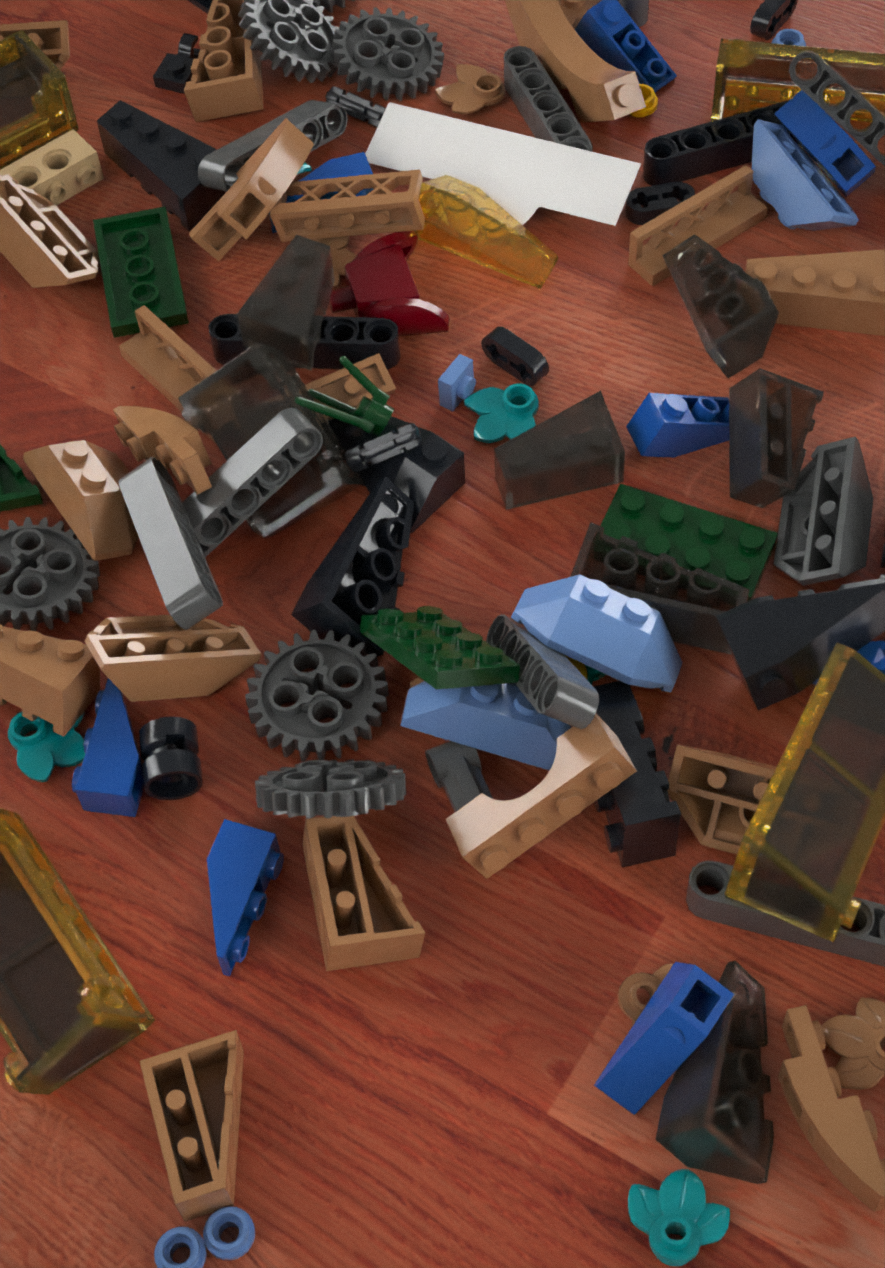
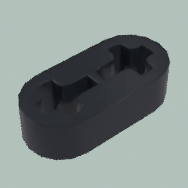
[750,0,798,40]
[625,182,695,225]
[481,326,549,386]

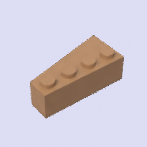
[184,0,263,122]
[739,249,885,336]

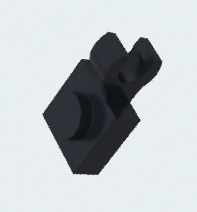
[153,33,200,94]

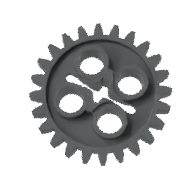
[238,0,339,83]
[331,7,444,101]
[0,517,100,631]
[245,630,389,762]
[255,759,406,819]

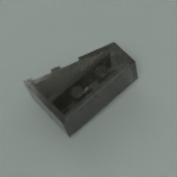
[237,234,335,371]
[729,368,824,508]
[494,391,625,510]

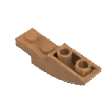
[189,118,314,261]
[113,406,212,495]
[778,1005,885,1212]

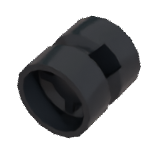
[139,716,203,800]

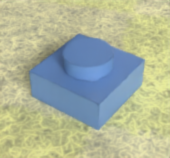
[438,354,476,412]

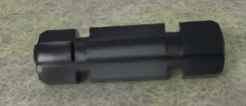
[325,86,386,127]
[345,423,422,472]

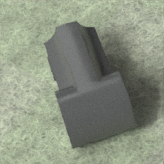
[425,741,493,812]

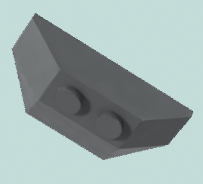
[773,436,874,586]

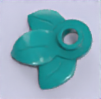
[464,383,539,444]
[8,712,85,782]
[627,1169,730,1267]

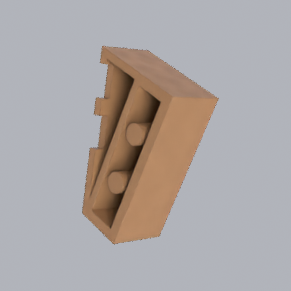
[0,624,101,737]
[302,816,425,971]

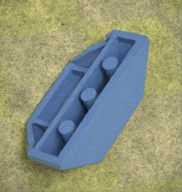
[752,119,859,231]
[511,574,683,692]
[400,681,571,770]

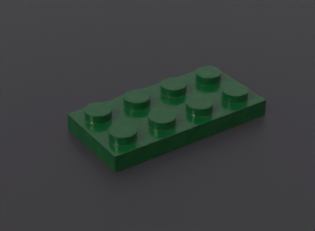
[93,206,189,338]
[590,483,778,605]
[360,606,520,689]

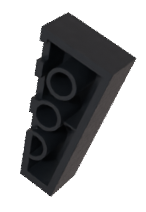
[97,100,226,231]

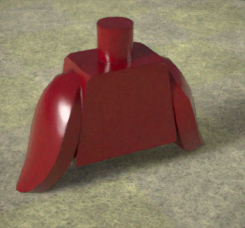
[327,231,450,336]

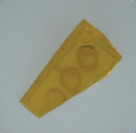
[413,175,558,289]

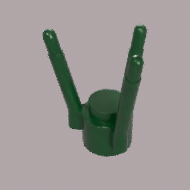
[294,356,394,436]

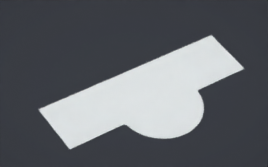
[365,102,641,238]

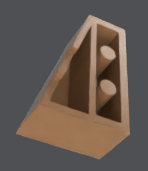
[139,1030,244,1222]

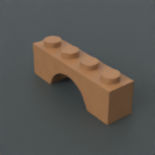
[445,714,637,879]

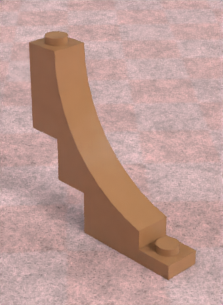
[505,0,646,123]

